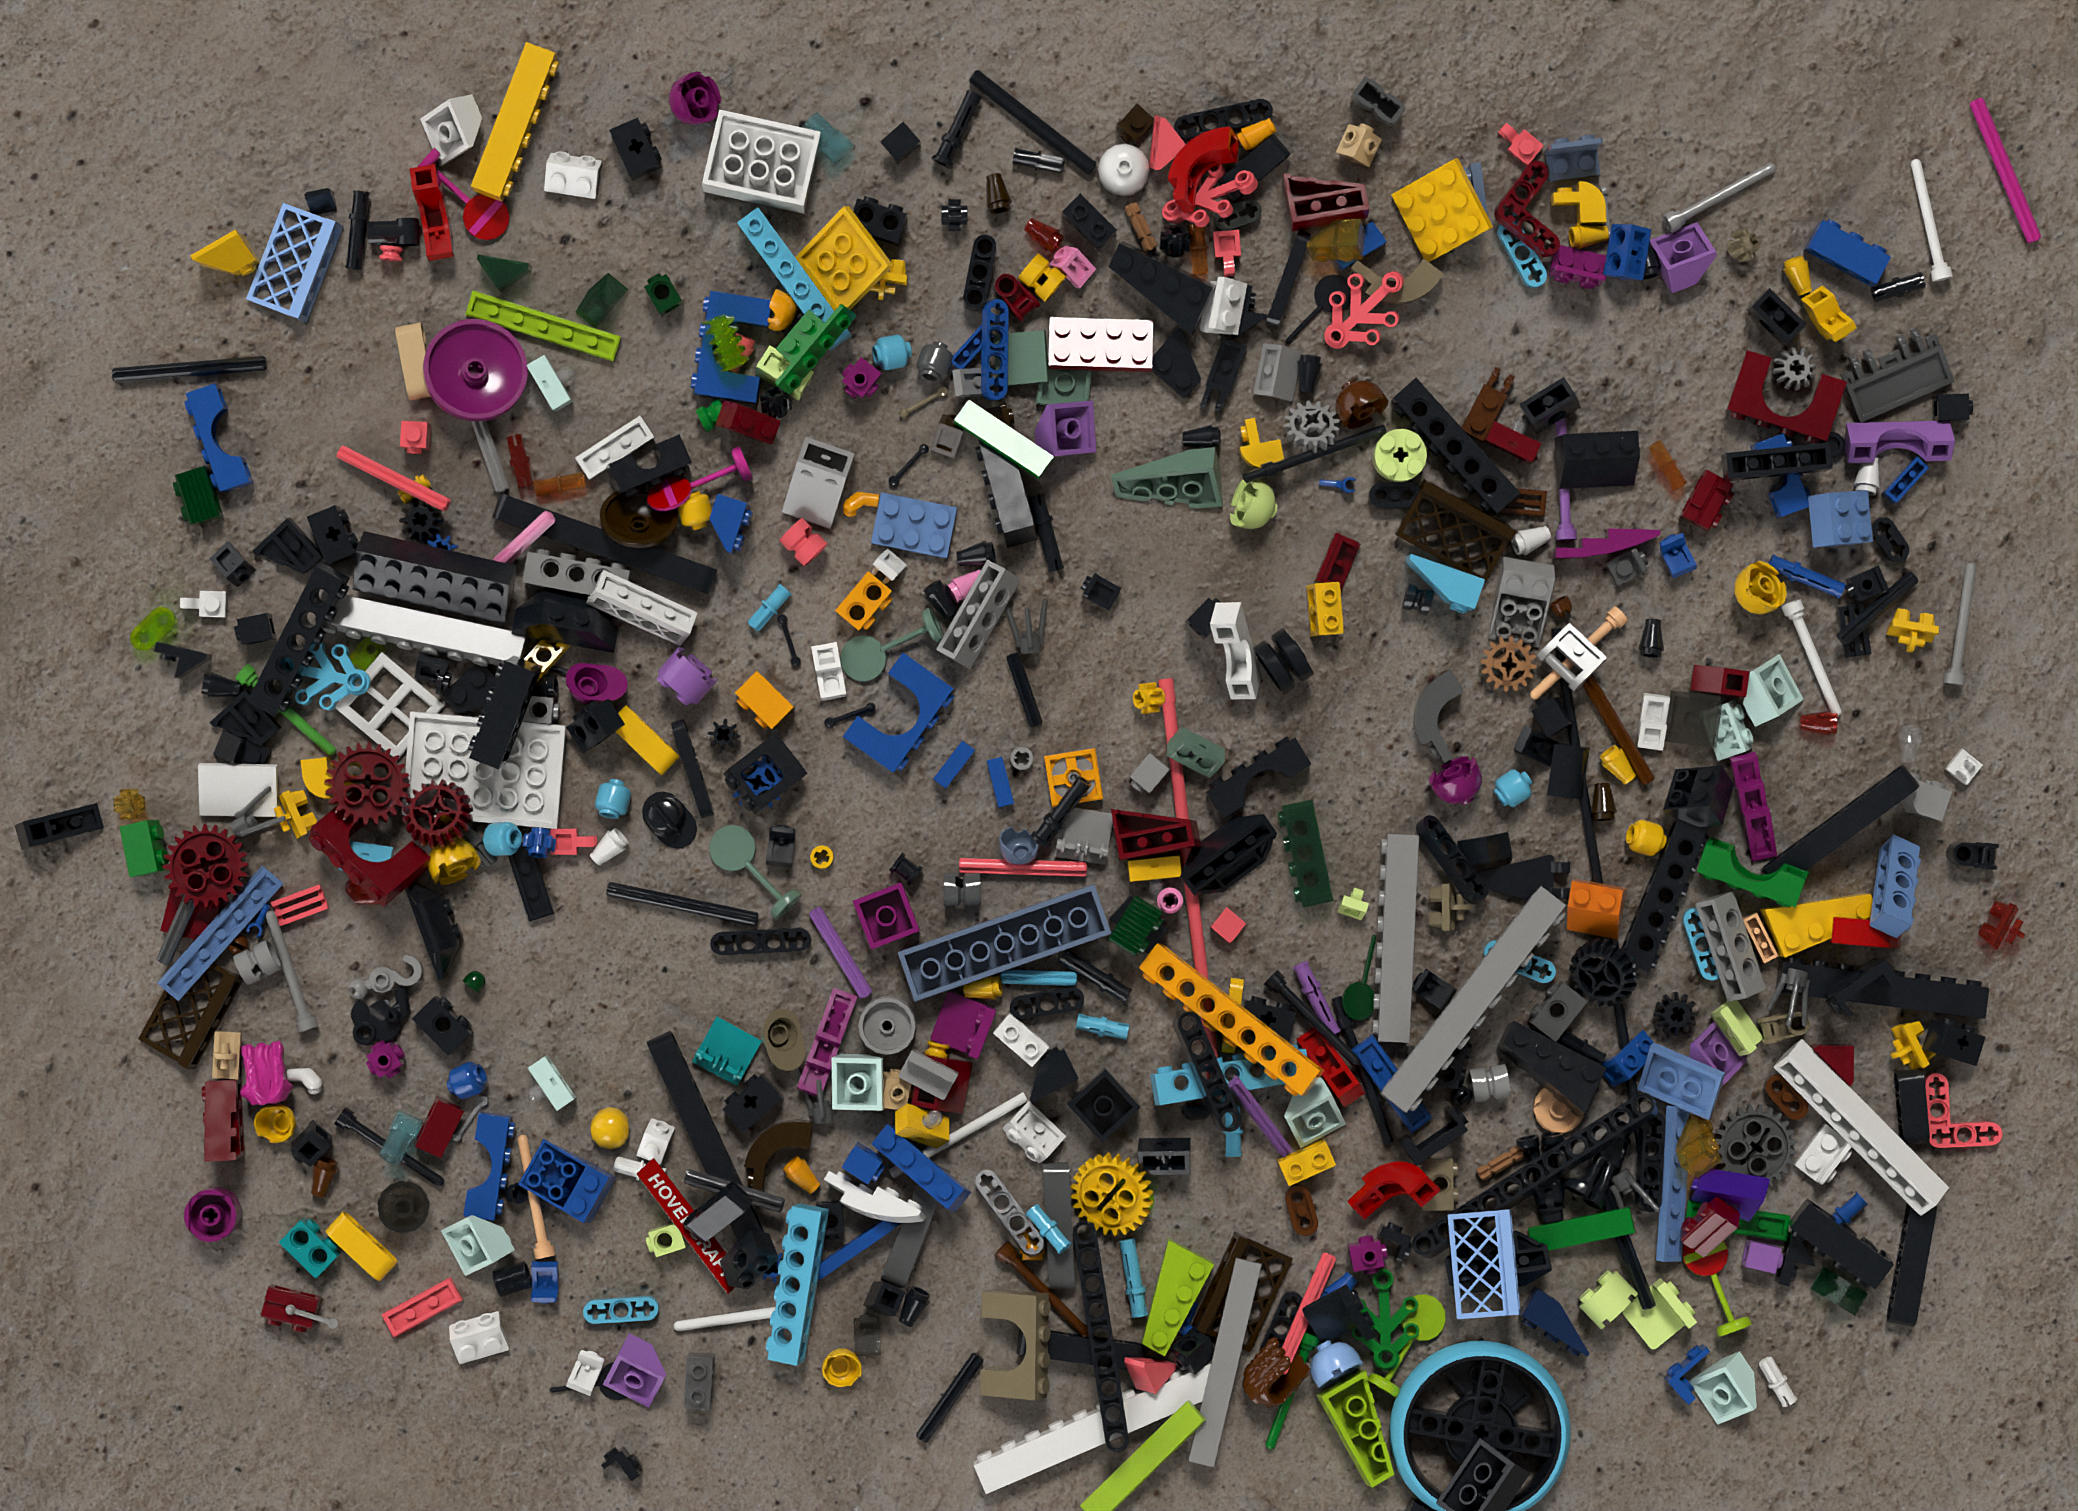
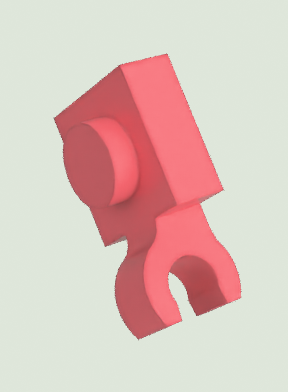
[1497,123,1544,166]
[1213,230,1241,277]
[551,828,597,855]

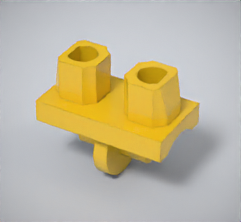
[869,259,908,300]
[1886,608,1939,653]
[273,790,317,839]
[1890,1021,1936,1070]

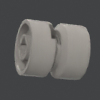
[233,940,282,986]
[1468,1064,1511,1103]

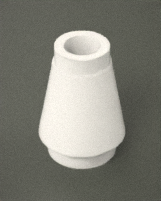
[1854,458,1880,496]
[1511,526,1551,555]
[590,828,629,865]

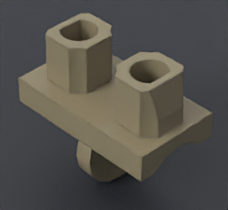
[1429,883,1471,931]

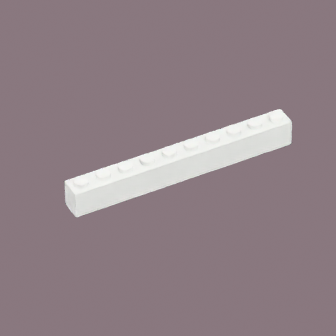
[974,1361,1211,1494]

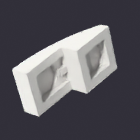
[811,642,847,701]
[1637,693,1670,751]

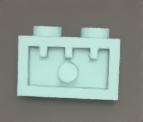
[1700,699,1753,761]

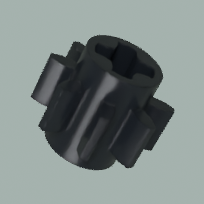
[941,199,968,231]
[1160,225,1191,258]
[760,386,792,419]
[708,719,741,751]

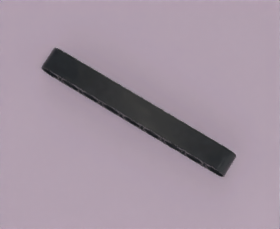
[492,493,717,594]
[647,1031,764,1241]
[1073,1220,1129,1452]

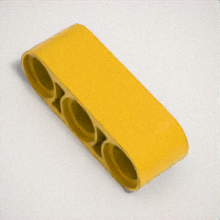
[616,705,680,775]
[325,1211,398,1281]

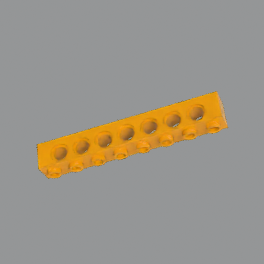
[1139,943,1325,1096]

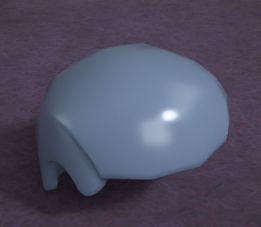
[999,826,1039,865]

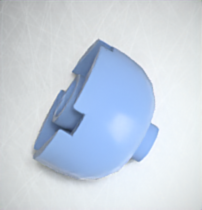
[1310,1340,1363,1389]

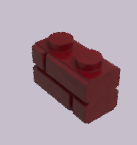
[716,401,780,445]
[1679,470,1734,531]
[1681,1197,1740,1257]
[261,1284,322,1332]

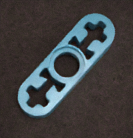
[1497,220,1547,288]
[1682,908,1720,980]
[1483,940,1556,983]
[583,1296,659,1324]

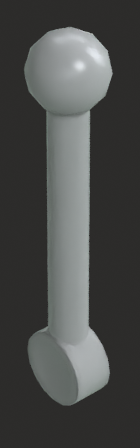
[1600,186,1611,240]
[452,1096,489,1142]
[285,1305,338,1329]

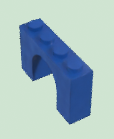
[691,291,772,405]
[843,653,955,773]

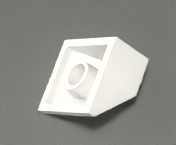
[420,94,482,166]

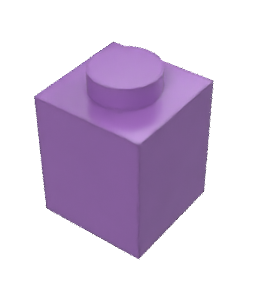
[1741,1239,1783,1274]

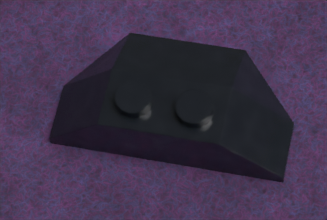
[511,587,618,653]
[1180,814,1278,895]
[405,882,463,980]
[1444,1230,1552,1293]

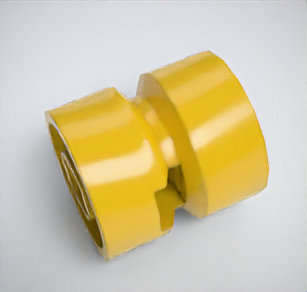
[1017,253,1066,302]

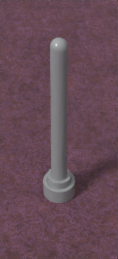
[1662,163,1776,233]
[1944,563,1976,686]
[266,911,318,1032]

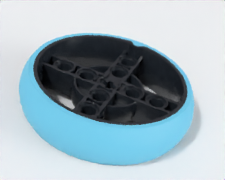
[1389,1341,1571,1511]

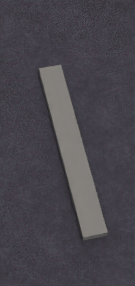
[1188,1258,1261,1467]

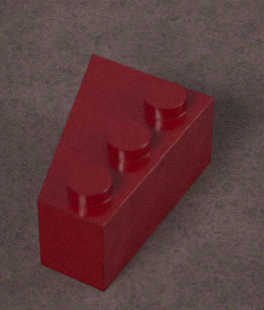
[1282,173,1369,232]
[1111,809,1201,861]
[202,1078,245,1162]

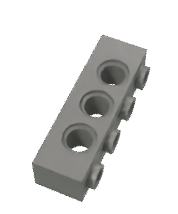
[522,548,632,595]
[936,560,1021,669]
[1695,891,1766,1002]

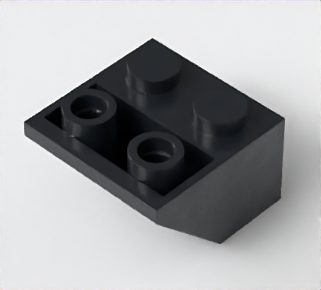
[1663,765,1734,827]

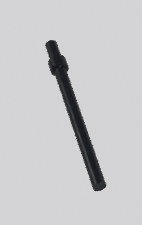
[1243,424,1387,483]
[1332,996,1393,1145]

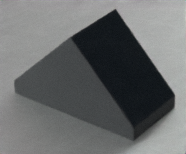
[1457,832,1513,865]

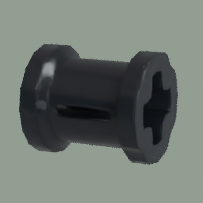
[889,852,923,886]

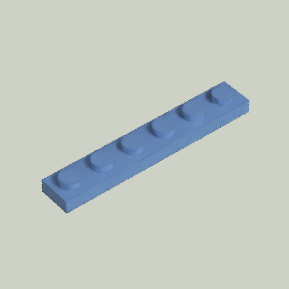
[157,865,283,1001]
[1656,1105,1692,1262]

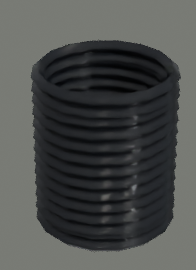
[492,1261,532,1297]

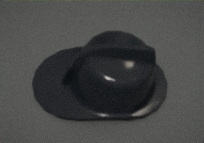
[642,791,697,849]

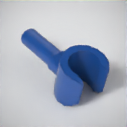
[1319,477,1356,493]
[247,904,270,938]
[1178,1302,1198,1336]

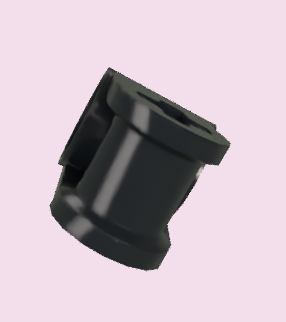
[1946,842,1999,870]

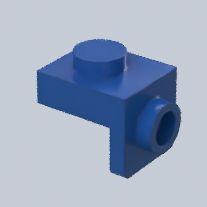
[1659,533,1697,579]
[531,1261,559,1304]

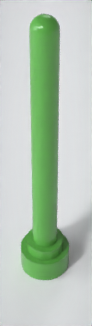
[235,663,336,756]

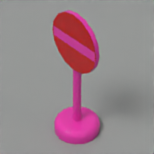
[417,148,509,240]
[647,446,753,511]

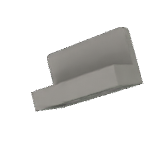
[1253,343,1302,402]
[899,1049,958,1100]

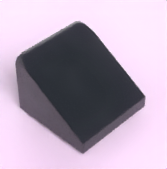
[304,188,337,215]

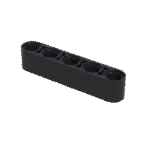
[1173,1012,1241,1132]
[1887,1203,1937,1327]
[1016,1329,1145,1370]

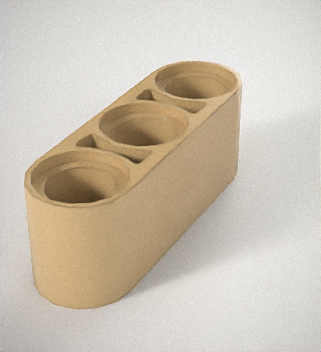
[395,322,431,401]

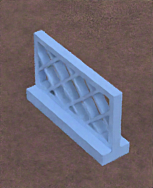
[246,203,344,323]
[1448,1209,1521,1319]

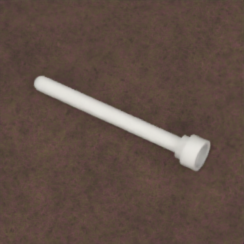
[1911,159,1953,282]
[1781,599,1842,717]
[674,1303,796,1331]

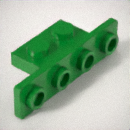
[775,304,856,394]

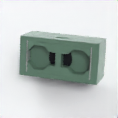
[1167,727,1225,778]

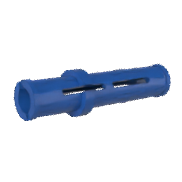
[1769,554,1845,599]

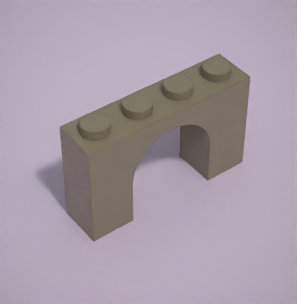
[980,1289,1051,1400]

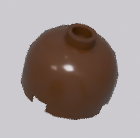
[1335,380,1389,430]

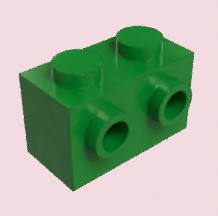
[119,820,169,877]

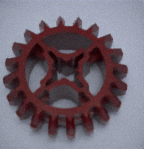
[403,779,473,849]

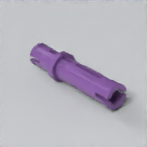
[1292,960,1341,1034]

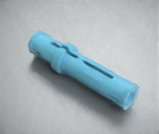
[1119,1238,1148,1318]

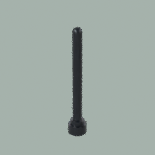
[1263,970,1361,1067]
[334,1107,445,1187]

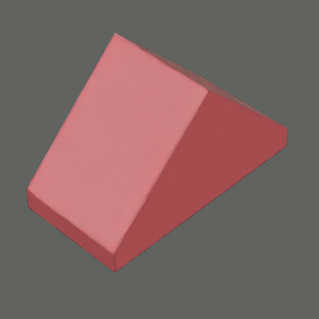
[1149,115,1186,170]
[1124,1357,1177,1394]

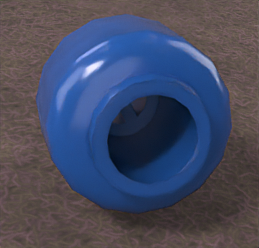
[447,1062,487,1099]

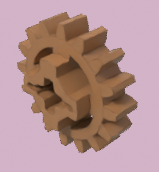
[1480,635,1537,692]

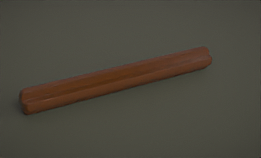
[1582,674,1655,785]

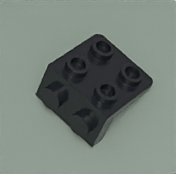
[1302,1284,1375,1343]

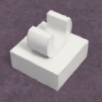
[872,548,907,584]
[1945,749,1983,785]

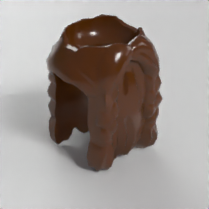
[1242,1337,1311,1408]

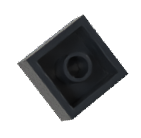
[1067,1067,1141,1143]

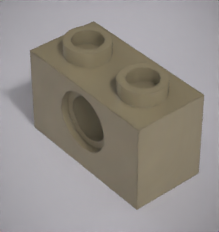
[1420,1156,1458,1211]

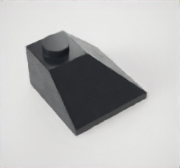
[1030,1046,1079,1103]

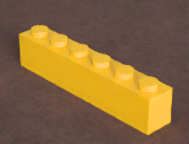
[471,42,559,202]

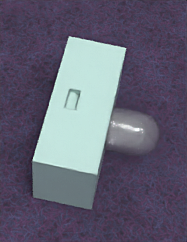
[526,355,576,412]
[527,1055,577,1111]

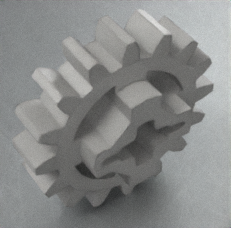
[1283,401,1340,453]

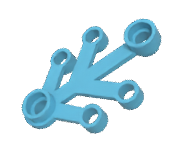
[285,641,371,711]

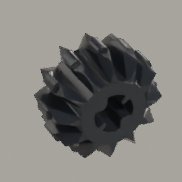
[399,499,444,543]
[1653,992,1698,1036]

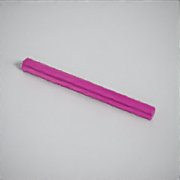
[1970,98,2041,243]

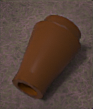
[311,1157,339,1197]

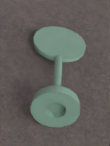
[840,607,944,682]
[709,825,802,920]

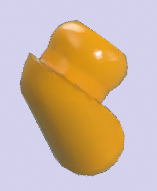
[843,492,880,517]

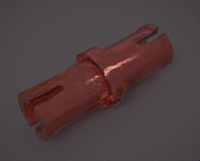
[506,434,534,488]

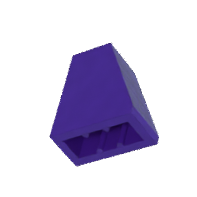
[1690,1167,1770,1222]

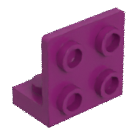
[1548,245,1606,290]
[930,991,996,1059]

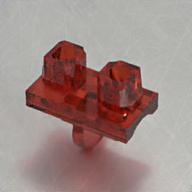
[1978,901,2026,950]

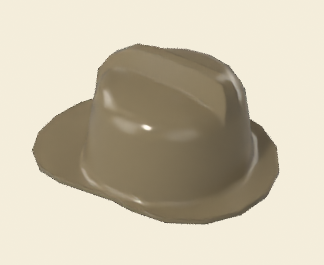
[761,1009,806,1071]

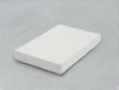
[198,763,279,817]

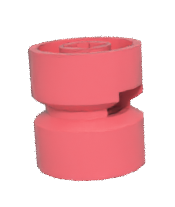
[779,518,828,567]

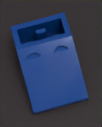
[518,1139,617,1223]

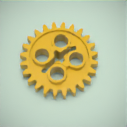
[1071,1152,1154,1236]

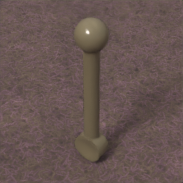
[899,386,948,418]

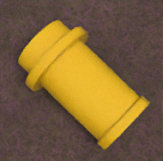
[397,474,432,505]

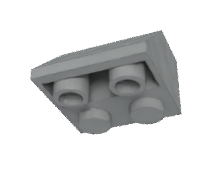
[1901,773,1952,822]

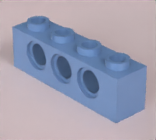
[1869,834,1921,938]

